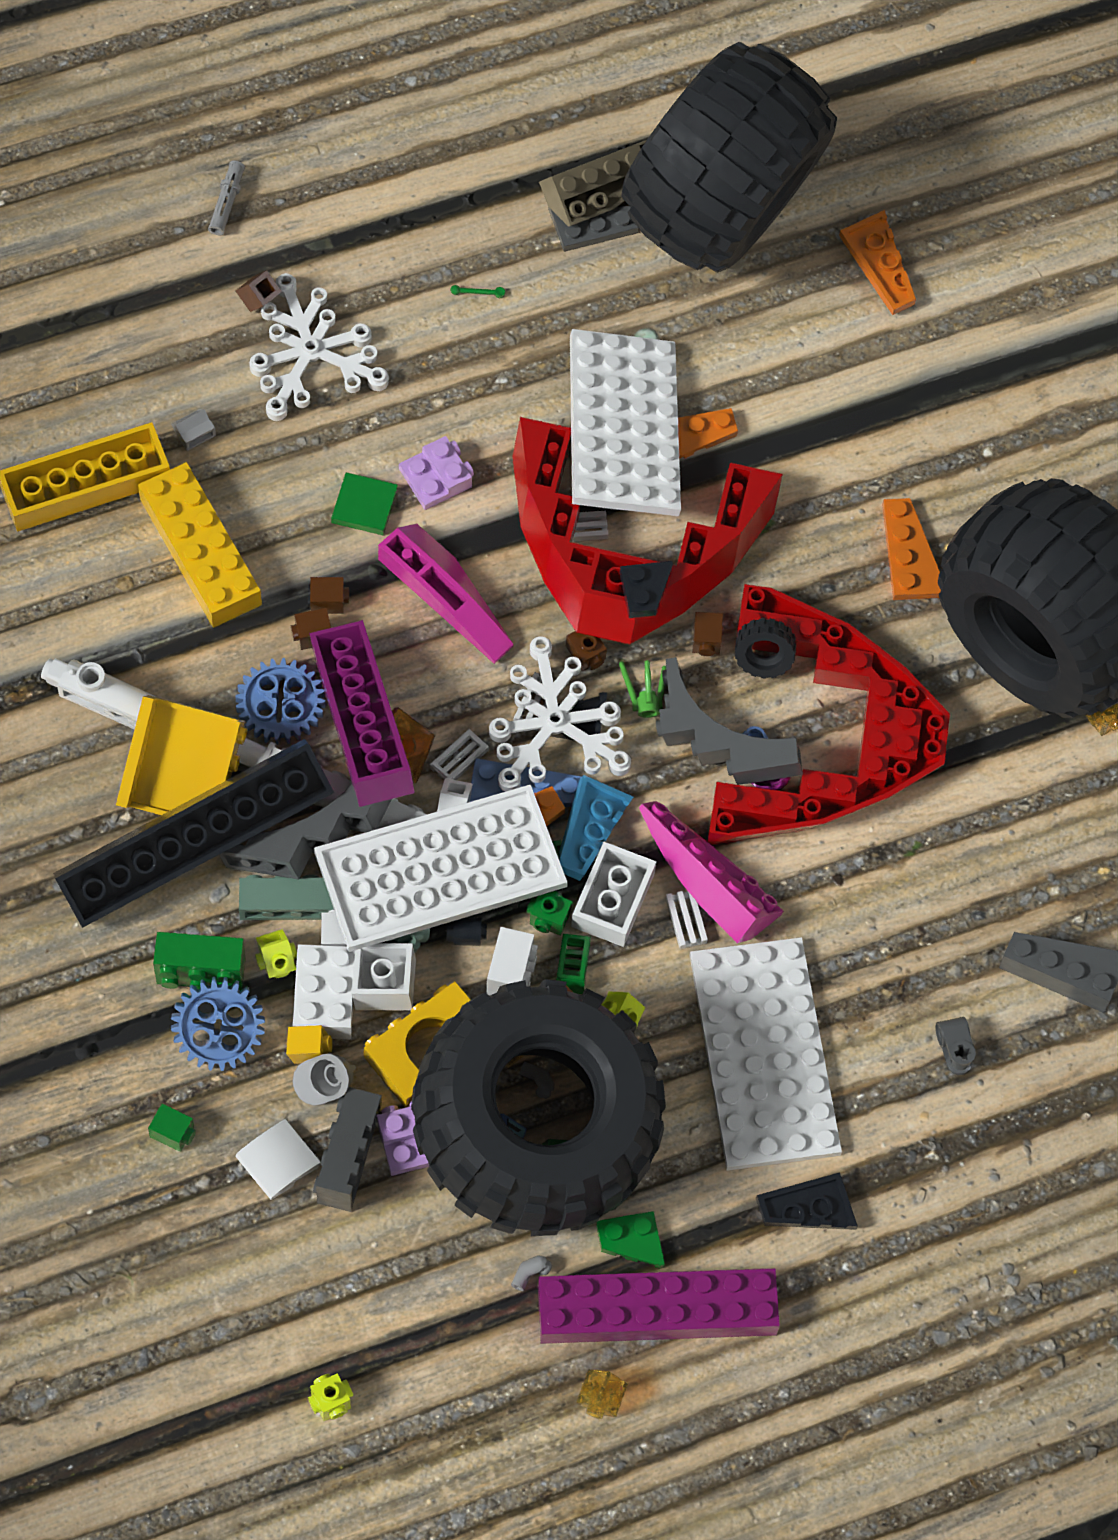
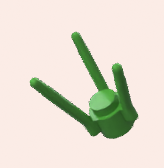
[619,660,666,718]

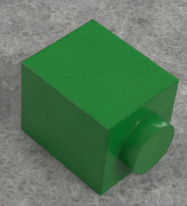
[148,1104,196,1152]

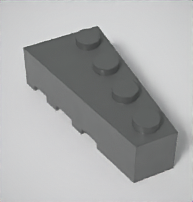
[999,932,1118,1013]
[313,1087,382,1212]

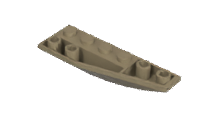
[539,140,647,227]

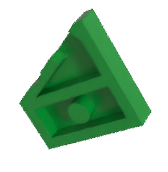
[596,1211,665,1269]

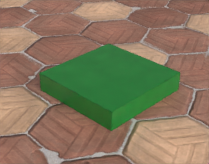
[331,472,398,536]

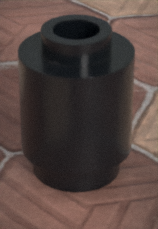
[447,917,487,946]

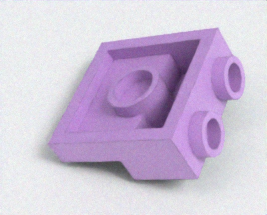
[399,436,474,510]
[377,1102,429,1176]

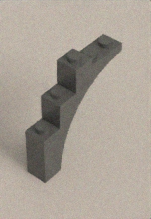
[656,657,803,785]

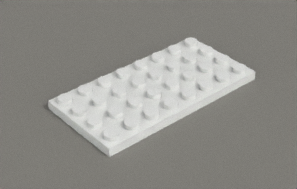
[570,329,681,516]
[314,784,567,952]
[689,938,842,1171]

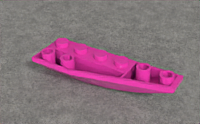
[378,523,514,664]
[639,801,784,943]

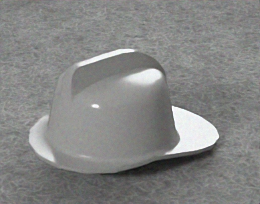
[293,1053,356,1106]

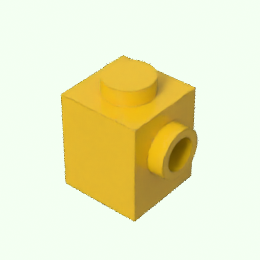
[286,1025,332,1064]

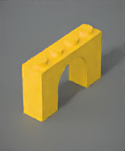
[364,981,470,1108]

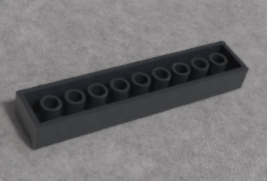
[53,739,335,928]

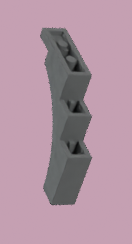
[219,784,392,880]

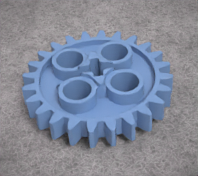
[235,658,326,745]
[171,977,265,1071]

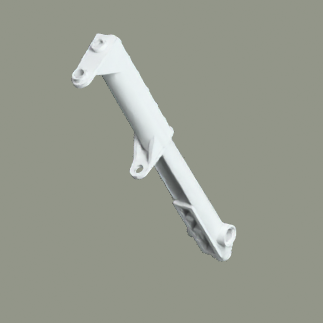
[41,658,427,829]

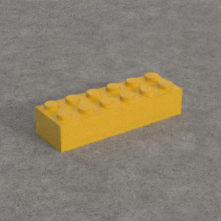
[0,422,170,532]
[138,462,262,628]

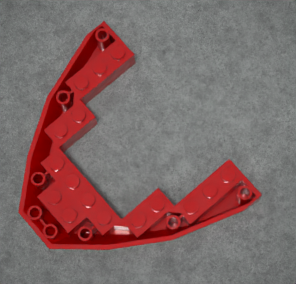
[512,417,783,644]
[708,584,950,845]

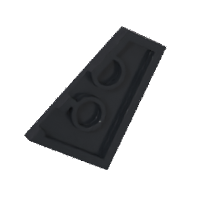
[756,1172,858,1230]

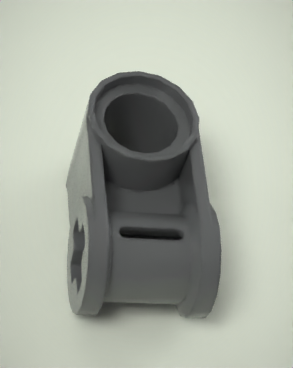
[935,1016,976,1075]

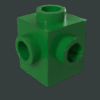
[527,891,572,936]

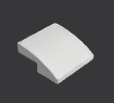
[236,1119,321,1200]

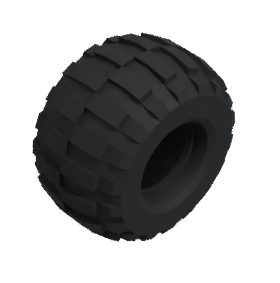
[621,42,837,273]
[938,478,1118,718]
[411,979,666,1236]

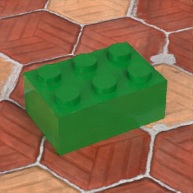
[153,932,246,991]

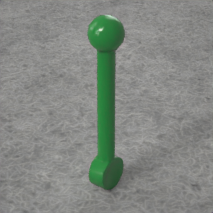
[450,285,505,299]

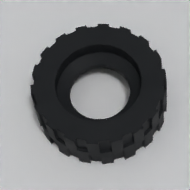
[735,618,797,679]

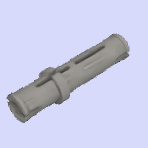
[208,161,245,236]

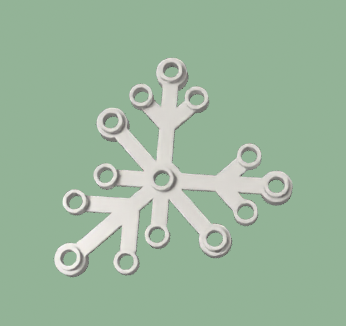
[249,273,389,421]
[489,637,631,792]

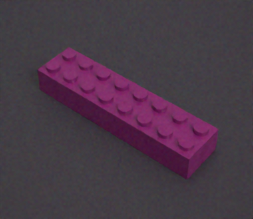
[309,620,415,807]
[538,1268,780,1344]

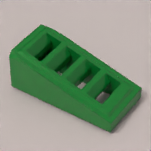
[556,933,591,994]

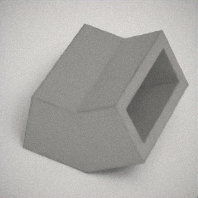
[171,409,216,451]

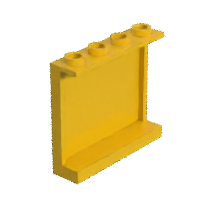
[116,695,247,815]

